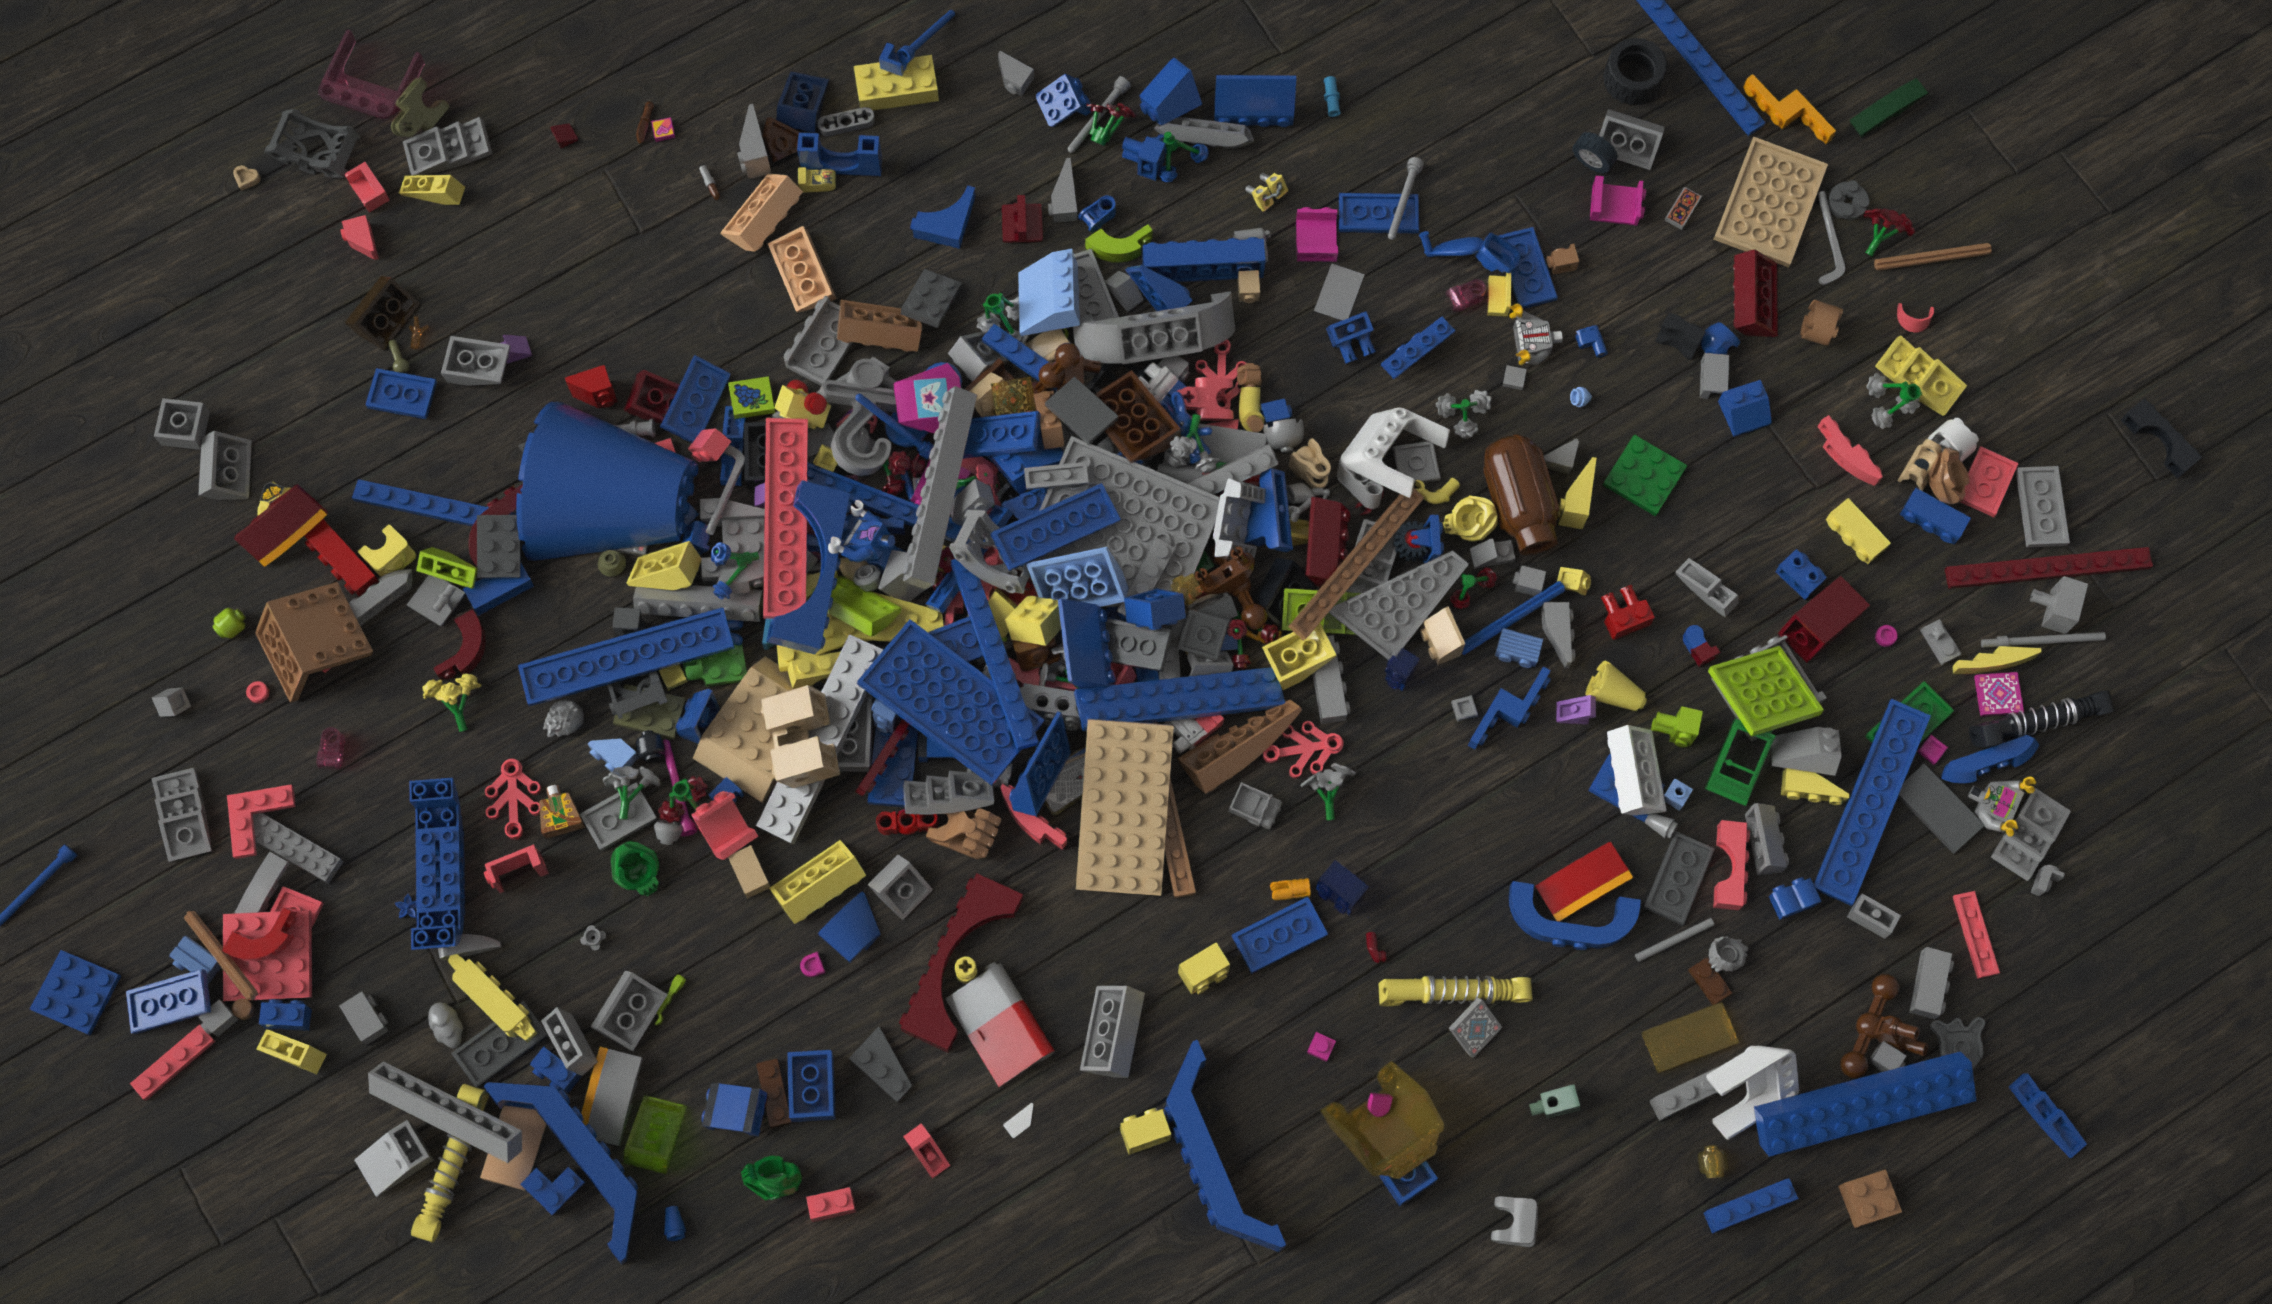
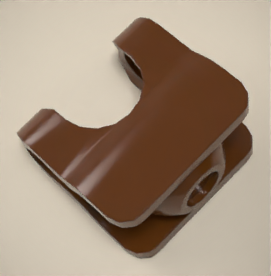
[1012,636,1061,672]

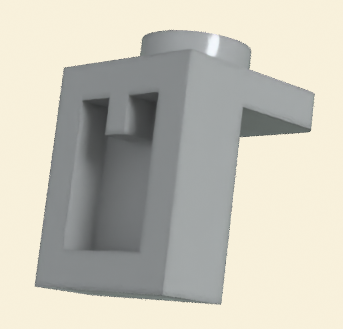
[2031,865,2065,896]

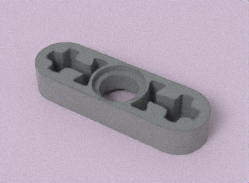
[818,107,875,136]

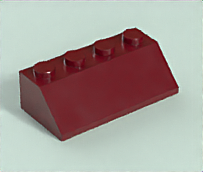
[1733,249,1778,337]
[1306,497,1350,589]

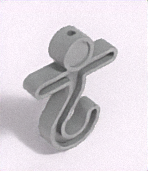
[818,359,897,476]

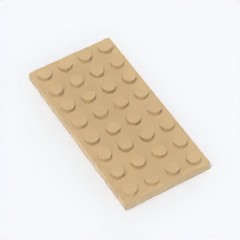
[1076,719,1174,896]

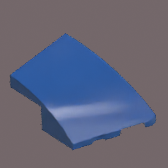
[818,891,881,963]

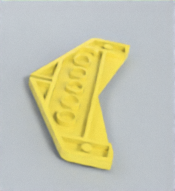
[777,591,944,672]

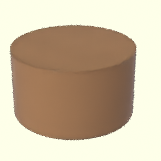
[232,999,254,1020]

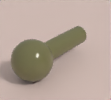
[389,340,410,373]

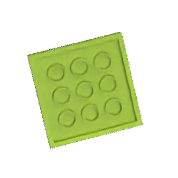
[1708,646,1824,737]

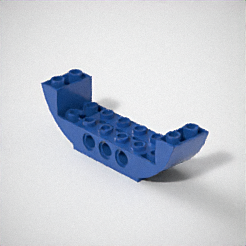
[409,778,465,950]

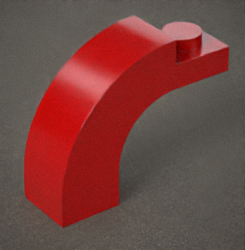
[222,907,297,960]

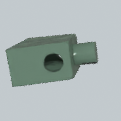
[1529,1084,1581,1118]

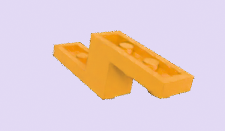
[1743,74,1836,144]

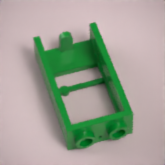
[1705,719,1776,806]

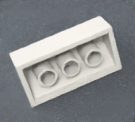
[1607,725,1666,816]

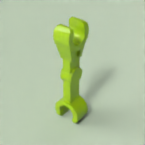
[655,975,686,1026]

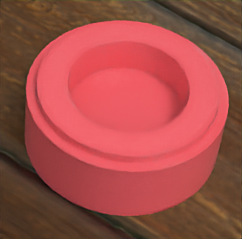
[246,681,269,704]

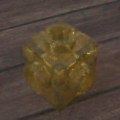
[1170,573,1203,606]

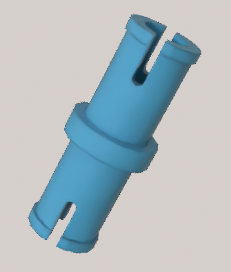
[1324,76,1340,117]

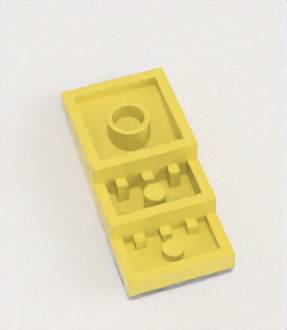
[1875,336,1967,416]

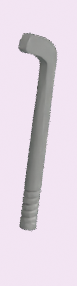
[1818,191,1845,285]
[706,445,745,535]

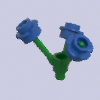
[1156,132,1208,182]
[711,542,759,600]

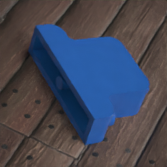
[1244,468,1293,552]

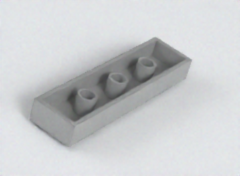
[253,813,343,884]

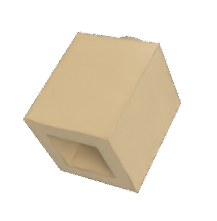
[1238,270,1260,303]

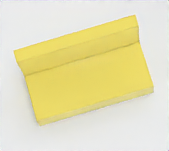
[1487,273,1511,317]

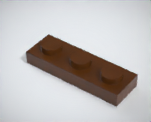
[756,1059,792,1128]

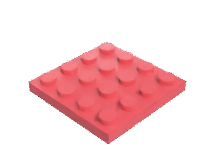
[223,910,312,1001]

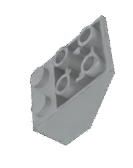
[355,1120,435,1197]

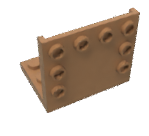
[255,582,373,703]

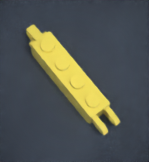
[448,954,537,1042]

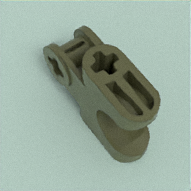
[391,77,449,137]

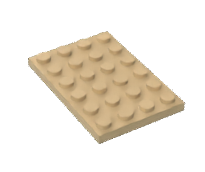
[1713,137,1828,267]

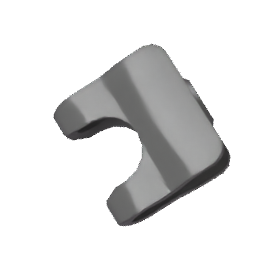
[1491,1196,1538,1247]

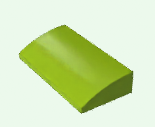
[812,575,901,637]

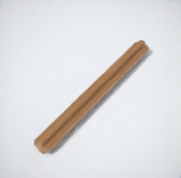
[1874,243,1992,271]
[184,911,258,1000]

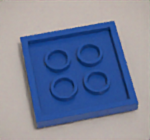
[30,950,121,1035]

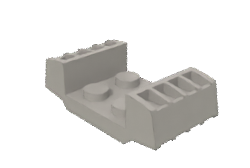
[1213,478,1265,560]

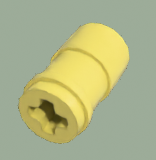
[955,957,978,984]

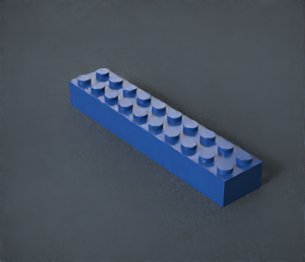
[1754,1051,1976,1157]

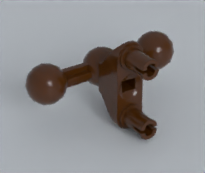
[1023,343,1101,407]
[1195,544,1268,630]
[1840,974,1928,1079]

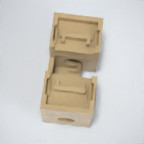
[761,685,840,789]

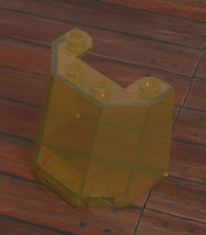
[1320,1061,1445,1179]

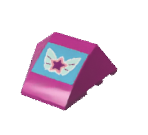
[893,363,961,434]

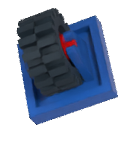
[1393,515,1444,564]

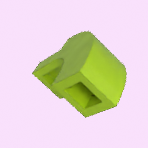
[1085,224,1153,262]

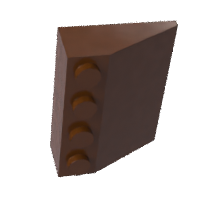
[1094,370,1181,464]

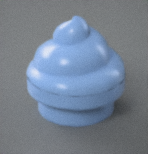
[1570,387,1592,407]

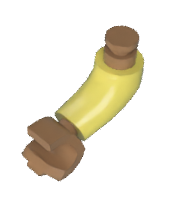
[1237,363,1264,432]

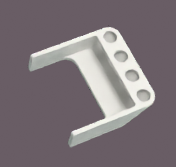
[1341,408,1450,498]
[1706,1045,1799,1140]

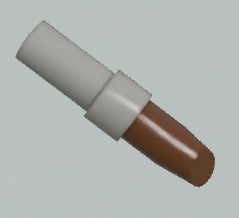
[699,165,720,200]

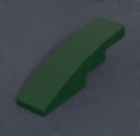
[1849,78,1928,137]

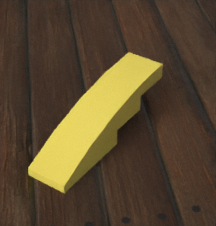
[1952,646,2041,674]

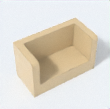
[728,845,770,899]

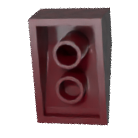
[624,370,679,424]

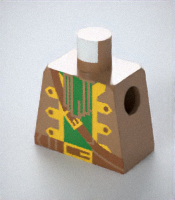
[539,785,585,839]

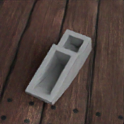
[1676,558,1739,617]

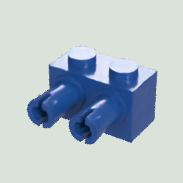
[1122,136,1165,181]
[1326,311,1376,364]

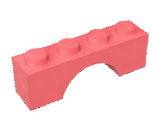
[1713,820,1750,910]

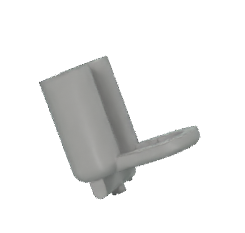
[1233,228,1271,263]

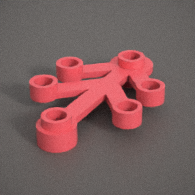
[1195,340,1246,409]
[1263,721,1344,779]
[485,759,541,839]

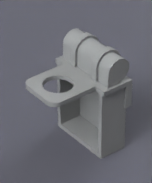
[1229,782,1282,829]

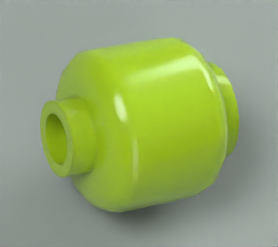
[213,608,246,639]

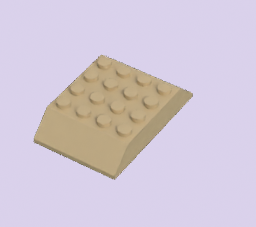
[693,656,821,803]

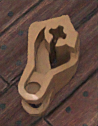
[926,808,1001,859]

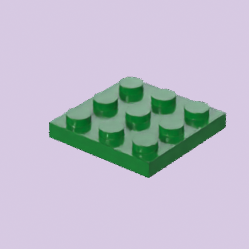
[1603,435,1687,517]

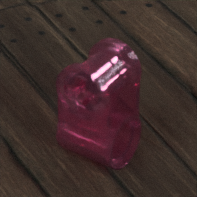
[1445,279,1486,312]
[317,727,345,769]

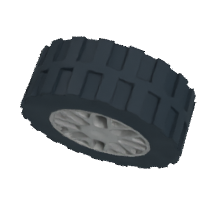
[1572,132,1618,173]

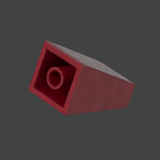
[1778,576,1870,663]

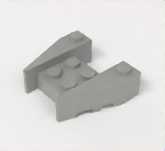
[700,498,765,585]

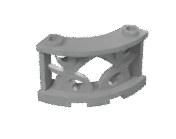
[949,510,1041,593]

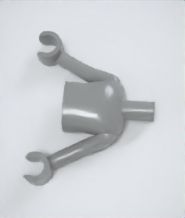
[1286,483,1324,522]

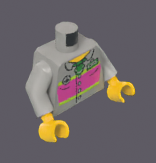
[1968,777,2036,837]

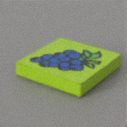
[728,376,775,419]

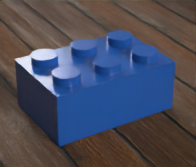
[787,1050,836,1122]

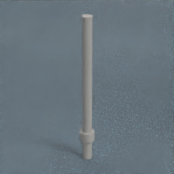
[1981,632,2106,648]

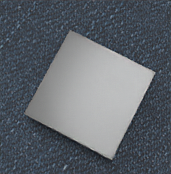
[1502,365,1527,390]
[1451,695,1478,722]

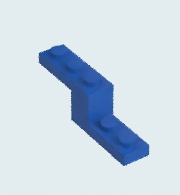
[807,514,905,554]
[1468,666,1551,750]

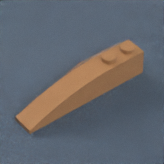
[1177,700,1302,794]

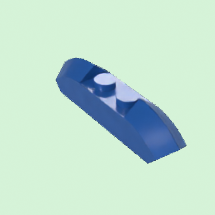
[1941,735,2039,783]

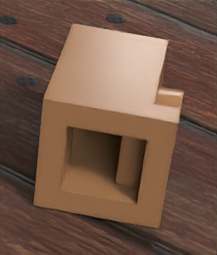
[1546,244,1579,275]

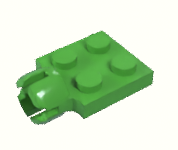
[683,644,747,687]

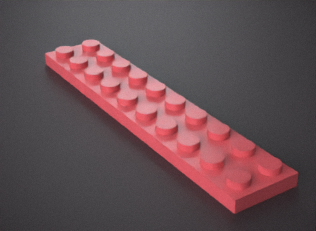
[763,418,808,619]

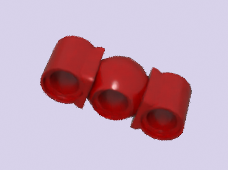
[876,809,939,835]

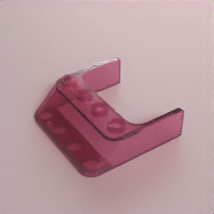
[318,29,425,119]

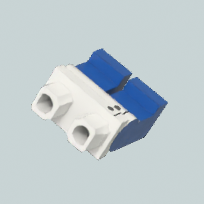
[1139,362,1188,414]

